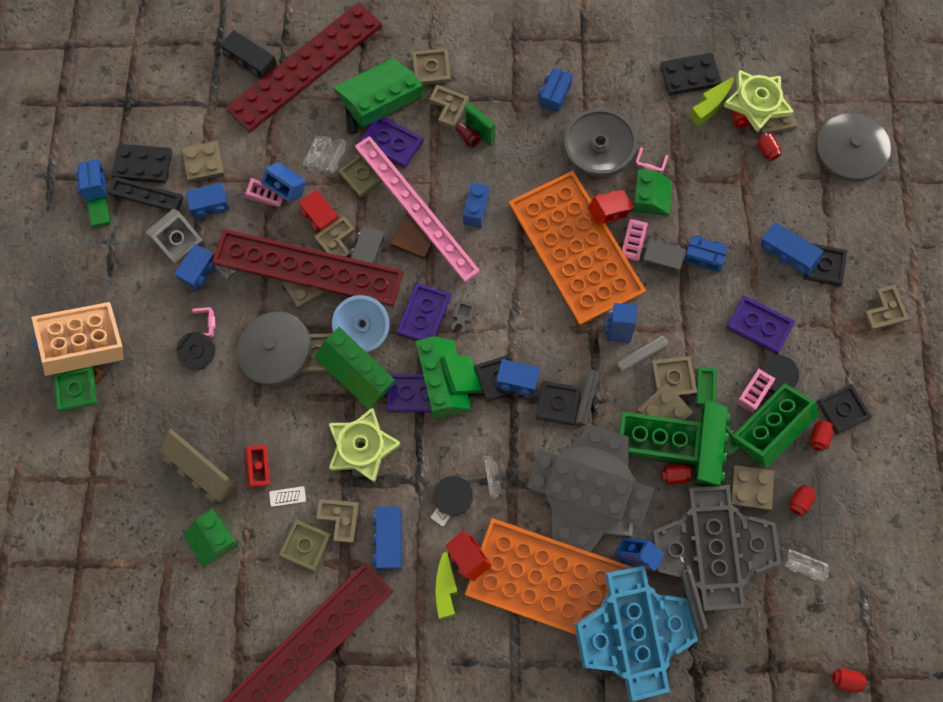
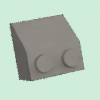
[145,208,202,264]

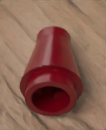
[455,123,481,148]

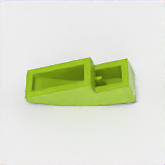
[690,77,735,127]
[436,552,458,620]

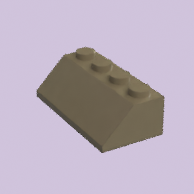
[160,429,237,504]

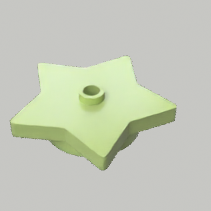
[724,70,793,132]
[329,408,400,482]

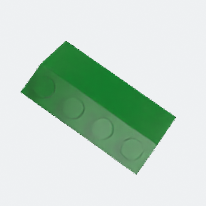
[315,327,396,410]
[415,337,472,419]
[732,383,819,469]
[694,400,730,487]
[619,412,702,467]

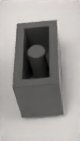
[350,226,386,264]
[642,239,686,277]

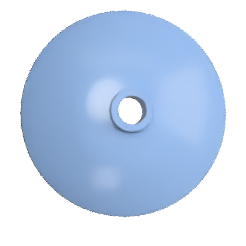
[332,295,390,352]

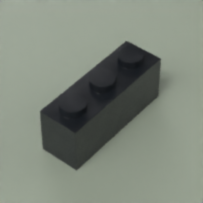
[220,30,277,79]

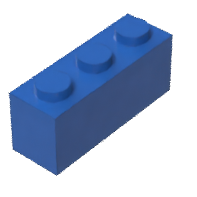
[761,222,823,276]
[604,303,638,343]
[372,506,402,571]

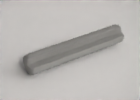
[616,336,668,372]

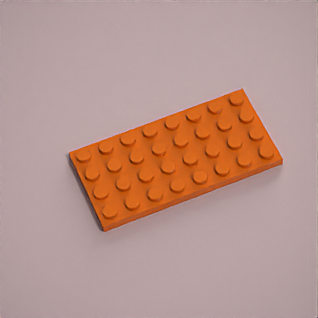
[508,171,646,327]
[465,518,632,635]

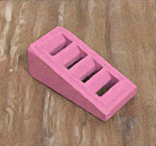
[245,178,283,208]
[622,219,648,262]
[737,368,775,413]

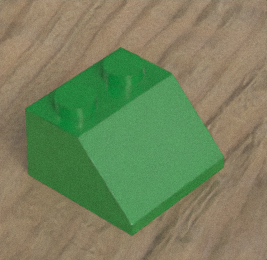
[632,169,673,216]
[183,509,238,568]

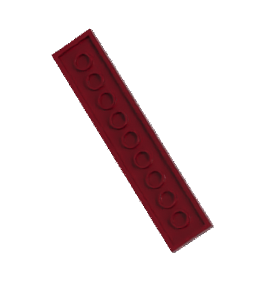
[226,2,382,133]
[212,229,404,307]
[222,562,394,702]

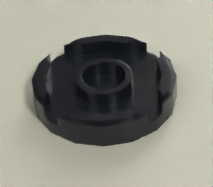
[176,332,215,370]
[760,355,799,393]
[434,476,473,516]

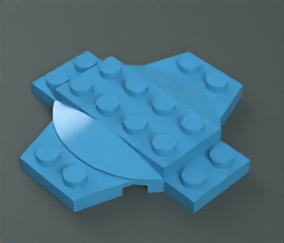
[574,565,698,701]

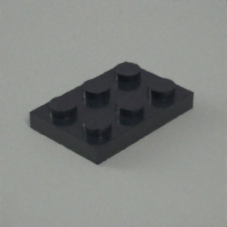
[660,52,722,96]
[111,144,173,183]

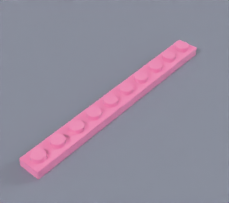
[355,136,480,283]

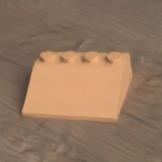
[32,302,124,376]

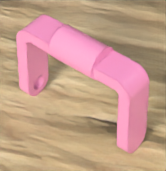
[635,148,668,174]
[192,307,215,338]

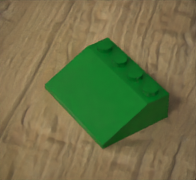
[333,58,423,128]

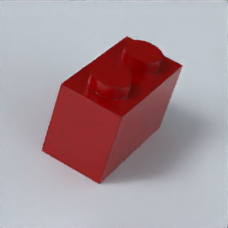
[299,189,339,232]
[587,190,634,225]
[243,445,270,490]
[445,530,492,581]

